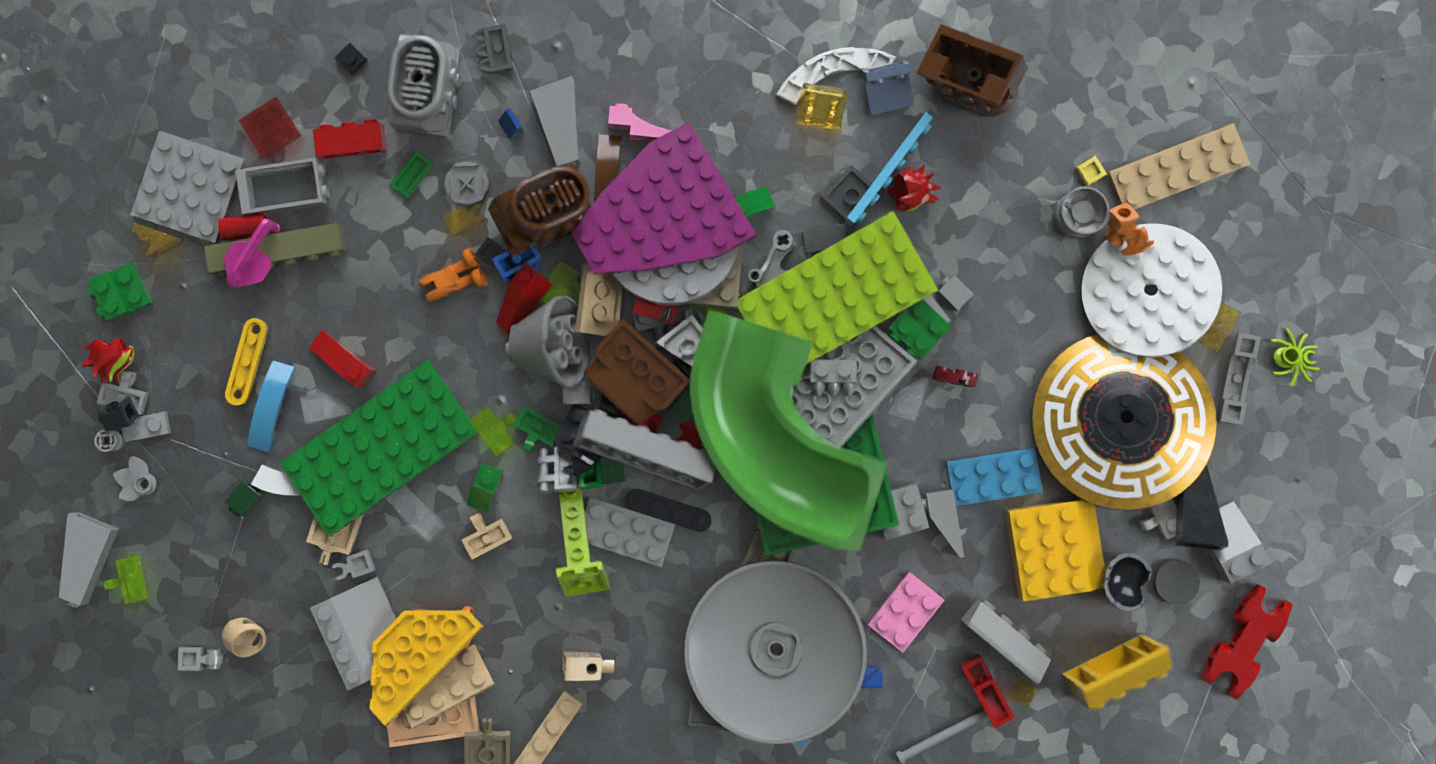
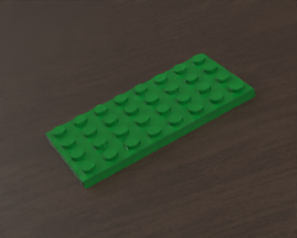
[280,360,479,537]

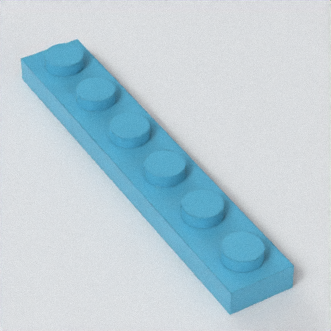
[844,112,933,227]

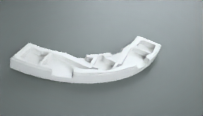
[776,47,896,106]
[251,465,300,496]

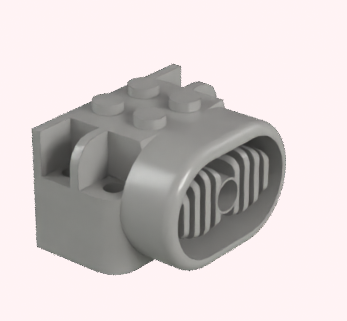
[387,35,461,137]

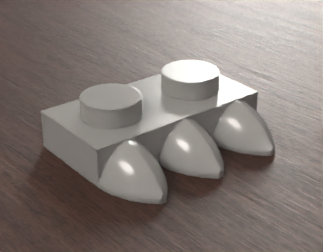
[810,360,858,397]

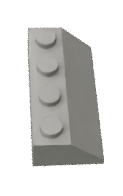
[961,599,1051,684]

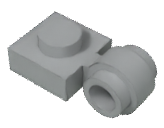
[178,647,223,671]

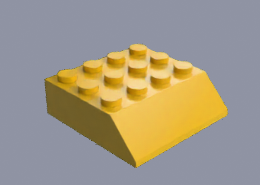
[1004,499,1105,602]
[1062,634,1173,710]

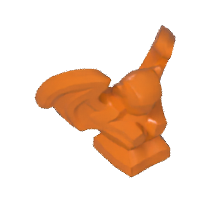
[1105,203,1154,256]

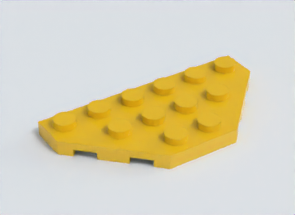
[370,610,483,725]

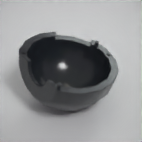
[1099,552,1152,612]

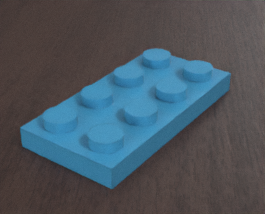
[946,448,1043,506]

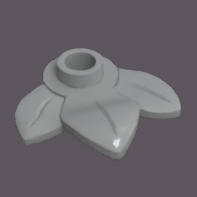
[113,456,157,501]

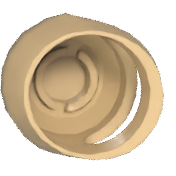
[221,618,266,657]

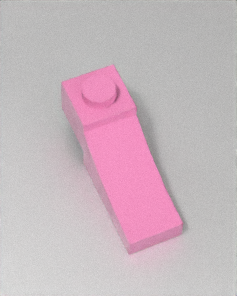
[608,103,673,142]

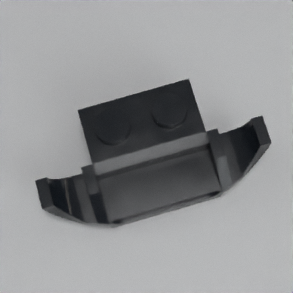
[553,395,616,476]

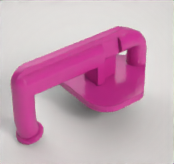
[224,219,280,288]

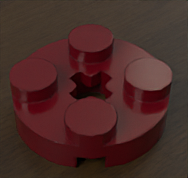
[932,366,978,388]

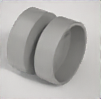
[1054,187,1110,239]

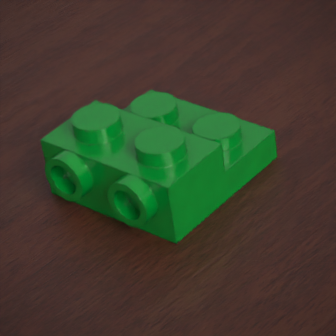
[87,262,153,322]
[887,300,952,360]

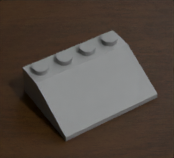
[310,577,396,691]

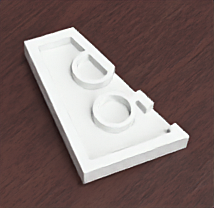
[656,315,703,366]

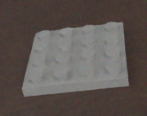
[130,131,246,244]

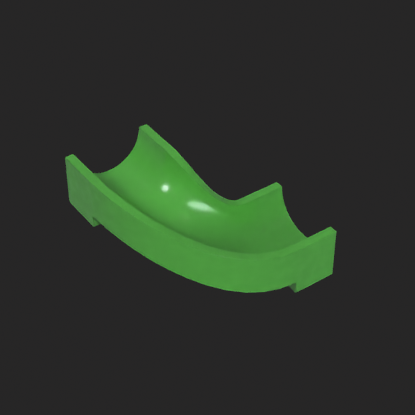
[690,309,888,551]

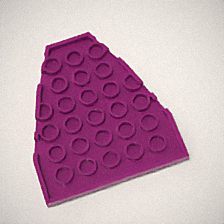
[572,122,756,275]

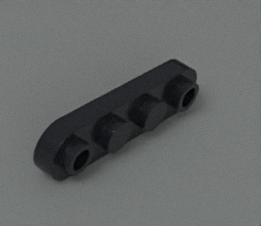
[625,488,712,532]

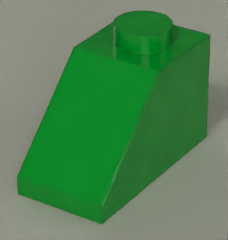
[735,186,776,220]

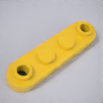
[225,318,268,406]

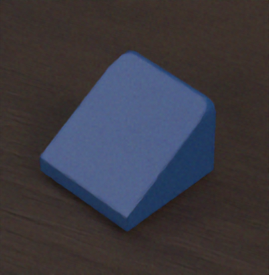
[499,108,523,139]

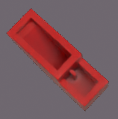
[959,653,1015,729]

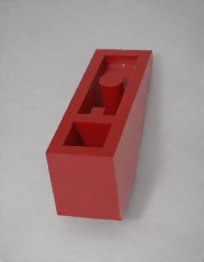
[496,263,553,336]
[309,330,376,388]

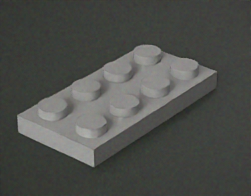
[585,497,675,567]

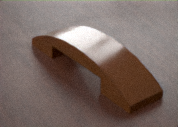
[594,135,621,202]

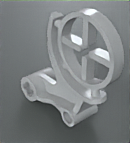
[748,230,795,287]

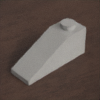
[921,489,964,558]

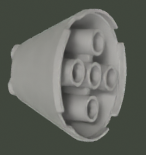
[505,296,589,387]

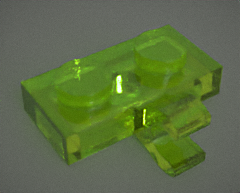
[470,406,518,456]
[103,554,150,604]

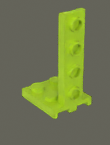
[556,481,610,597]

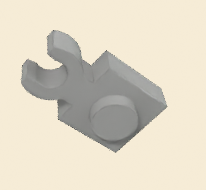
[332,549,376,580]

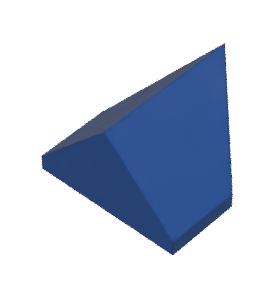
[491,247,542,283]

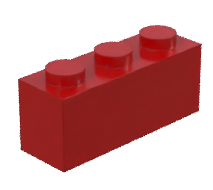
[313,119,387,160]

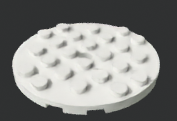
[1082,224,1222,358]

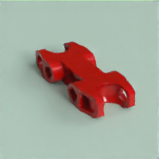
[1201,584,1293,700]

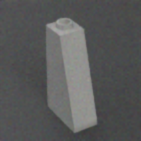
[530,76,580,168]
[59,512,119,607]

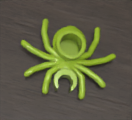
[1270,328,1319,387]

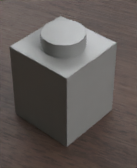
[936,275,974,312]
[563,381,596,404]

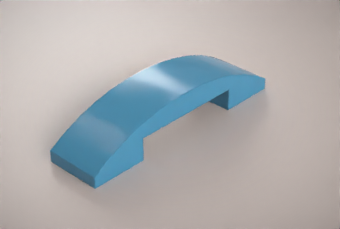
[247,361,295,453]

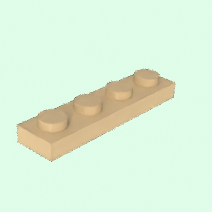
[514,690,583,764]

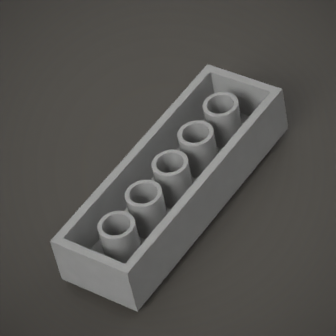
[573,410,716,491]

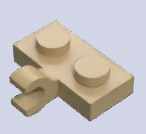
[462,512,513,559]

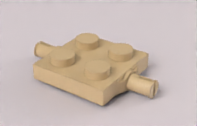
[306,514,364,565]

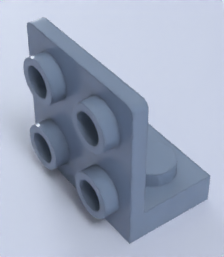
[862,61,914,115]

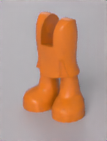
[418,247,487,302]

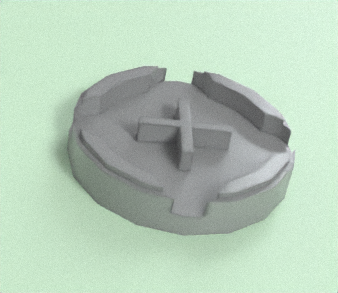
[444,161,490,207]

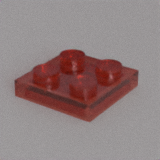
[238,97,302,159]

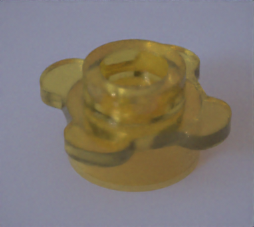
[1010,680,1037,707]

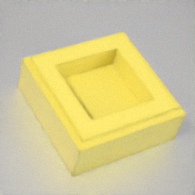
[1075,156,1107,187]

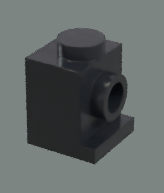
[98,396,139,431]

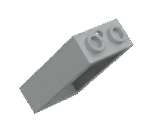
[235,157,330,215]

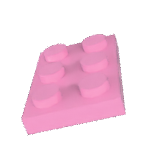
[867,571,945,653]

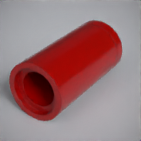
[218,213,269,240]

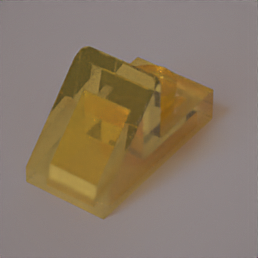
[131,223,184,258]

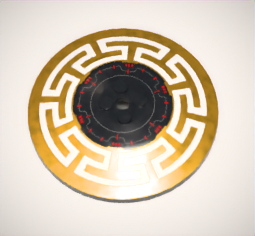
[1031,334,1216,511]

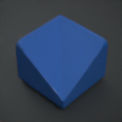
[861,666,883,688]

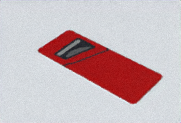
[632,297,678,324]

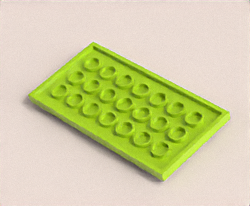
[737,211,938,365]

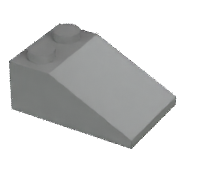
[1207,501,1272,584]

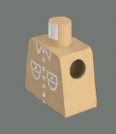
[562,651,614,681]

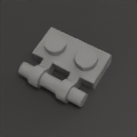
[537,447,578,494]

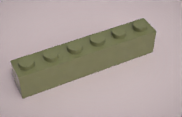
[204,223,347,278]

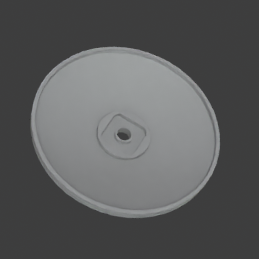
[685,560,867,744]

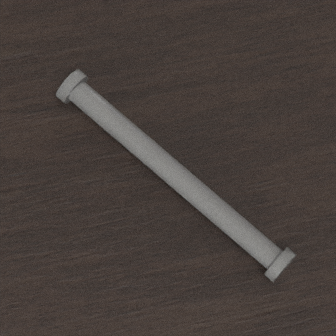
[896,710,988,764]

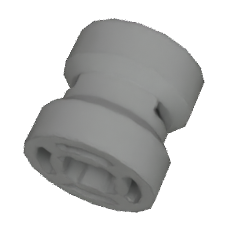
[94,429,125,452]

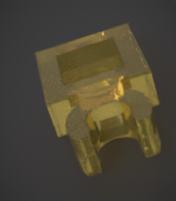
[443,204,486,236]

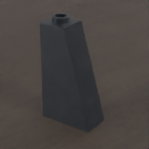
[1176,464,1229,551]

